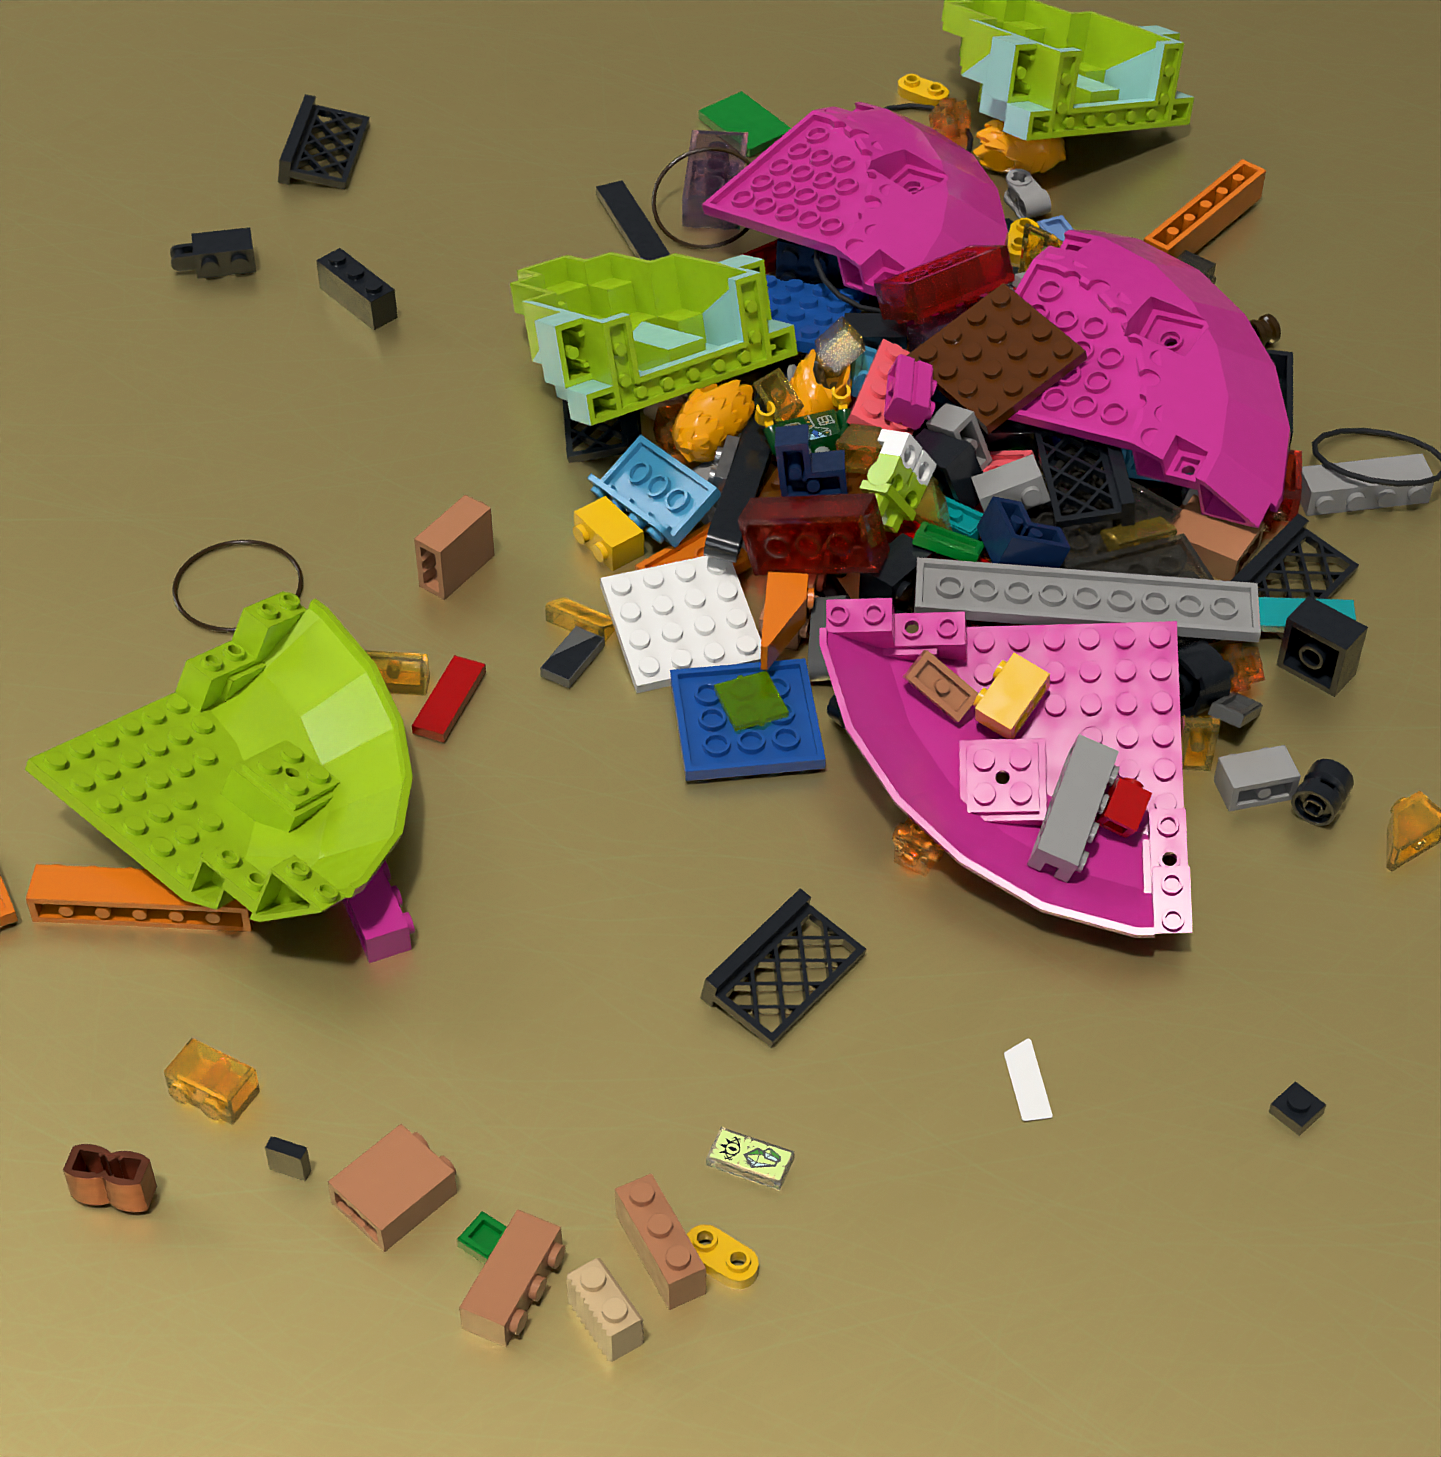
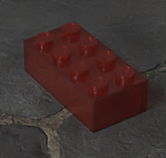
[874,245,1015,324]
[738,493,890,576]

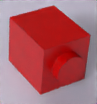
[1094,777,1152,838]

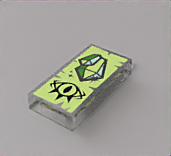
[706,1127,795,1190]

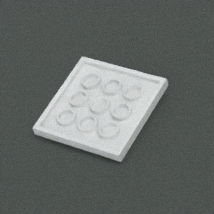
[600,556,761,693]

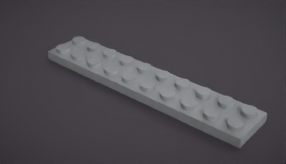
[914,557,1261,642]

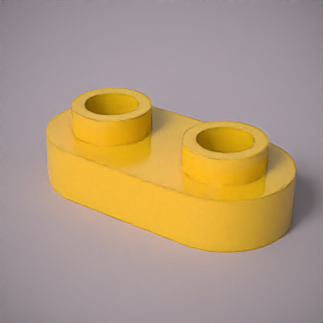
[897,74,949,108]
[1005,218,1039,264]
[687,1224,759,1289]

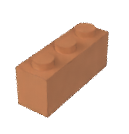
[615,1173,706,1310]
[459,1209,566,1347]

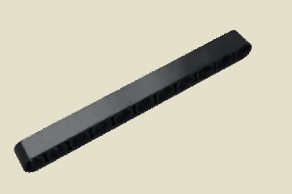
[703,358,801,563]

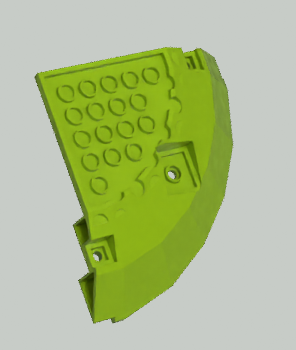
[25,591,413,922]

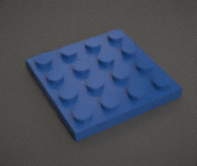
[766,275,869,355]
[670,658,826,781]

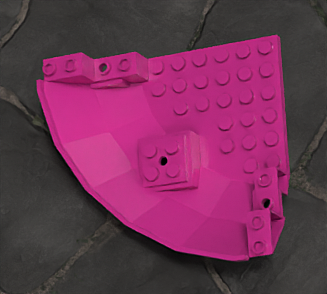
[702,102,1009,340]
[1008,230,1291,528]
[819,598,1193,938]

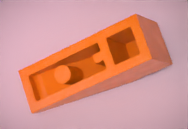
[761,572,815,670]

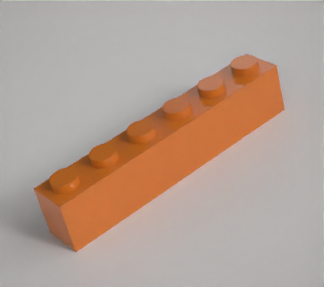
[1144,159,1266,262]
[26,864,254,932]

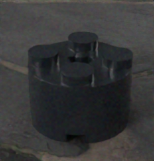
[1178,639,1234,719]

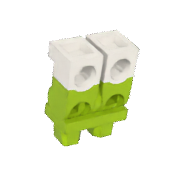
[859,429,937,533]

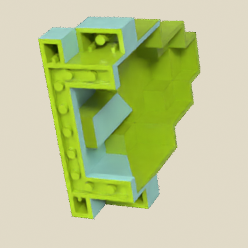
[941,0,1194,141]
[510,252,798,426]

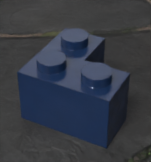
[775,424,848,504]
[976,496,1071,568]

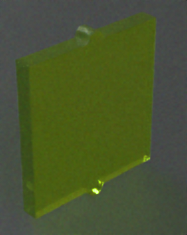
[714,670,789,731]

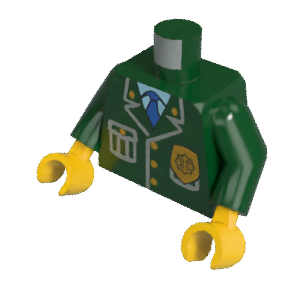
[755,385,855,457]

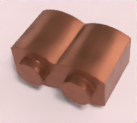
[63,1144,157,1212]

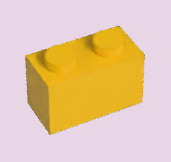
[573,496,644,571]
[973,653,1050,739]

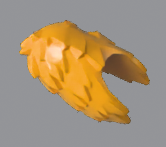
[973,119,1066,175]
[779,349,852,421]
[671,379,755,462]

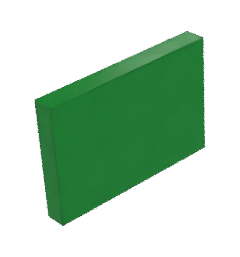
[698,91,791,158]

